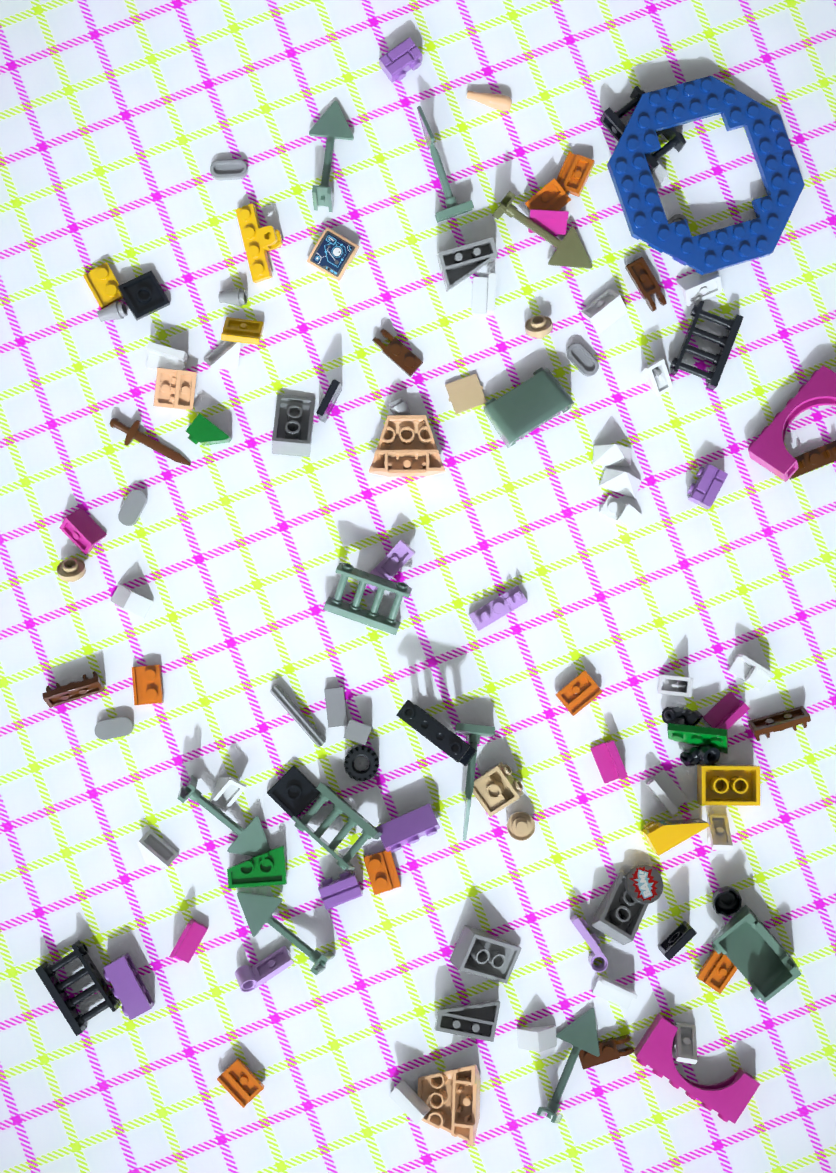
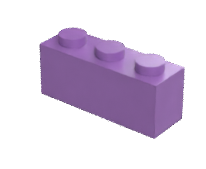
[376,803,440,852]
[103,953,155,1020]

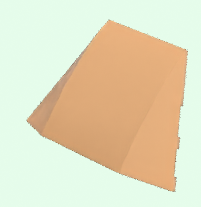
[369,415,446,477]
[418,1064,481,1146]

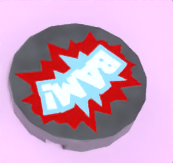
[625,864,664,904]

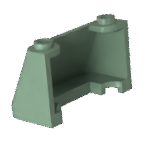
[483,367,574,448]
[711,905,802,1003]

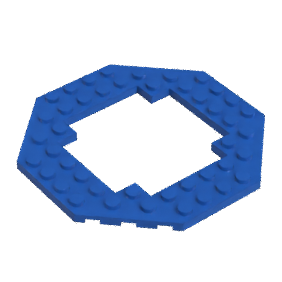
[607,76,805,275]

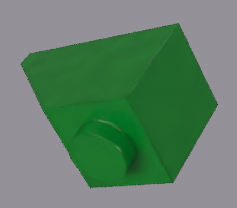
[186,413,232,446]

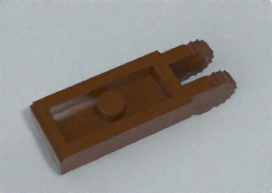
[625,257,667,312]
[372,329,423,377]
[578,1035,634,1070]

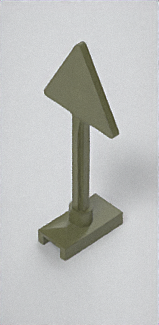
[492,191,593,269]

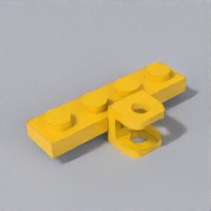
[235,204,283,283]

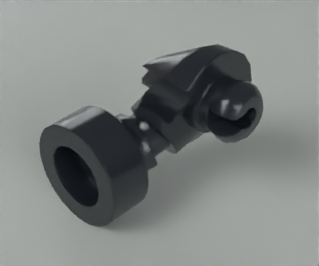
[662,706,703,726]
[680,745,720,767]

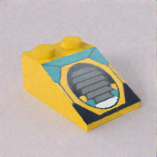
[641,818,710,856]

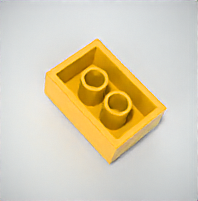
[697,764,760,806]

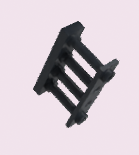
[600,86,686,174]
[670,300,744,391]
[396,700,477,766]
[35,940,120,1036]

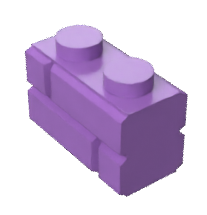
[379,38,422,83]
[687,464,728,510]
[318,870,363,910]

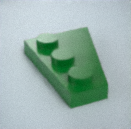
[667,723,728,754]
[227,845,287,889]

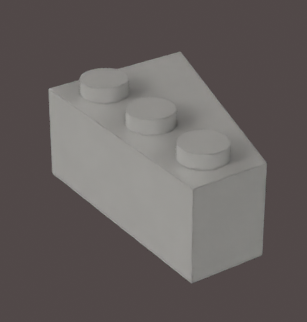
[436,237,498,292]
[434,1000,500,1042]

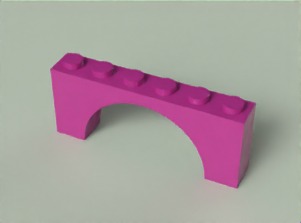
[748,365,836,482]
[633,1013,760,1124]

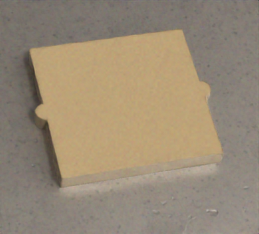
[445,374,487,414]

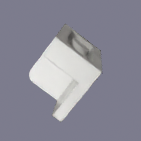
[728,654,775,691]

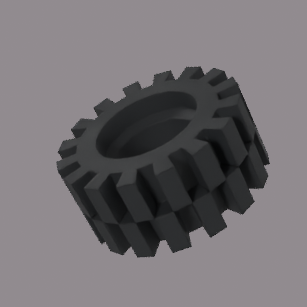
[344,746,379,782]

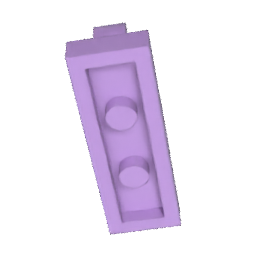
[469,586,528,631]

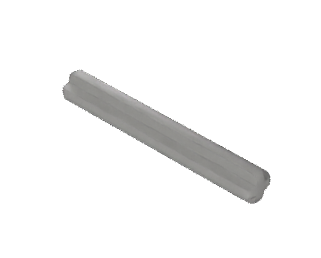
[270,685,326,747]

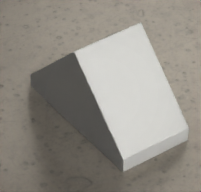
[641,358,673,397]
[110,584,153,619]
[658,674,694,697]
[517,1025,557,1052]

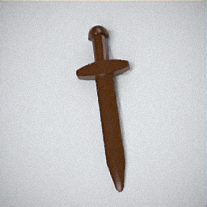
[109,418,191,466]

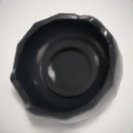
[712,886,742,917]

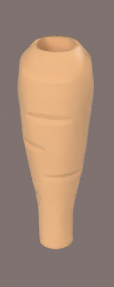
[467,90,512,111]

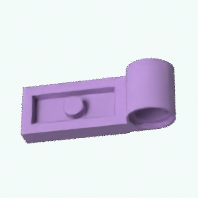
[367,539,416,593]
[570,914,608,972]
[235,945,294,992]

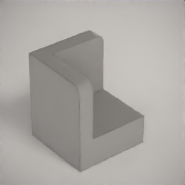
[343,720,372,745]

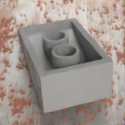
[272,394,315,457]
[591,871,648,945]
[449,925,522,984]

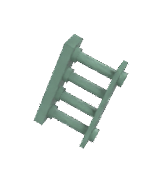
[323,563,412,635]
[291,782,382,870]

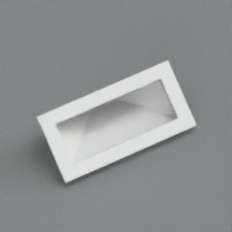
[203,341,241,369]
[592,444,632,467]
[599,468,641,499]
[209,777,246,813]
[137,830,179,868]

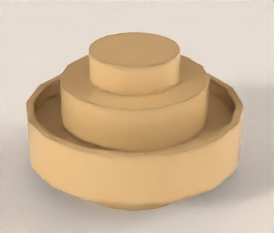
[524,315,553,339]
[57,558,86,582]
[507,812,535,841]

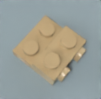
[473,762,524,817]

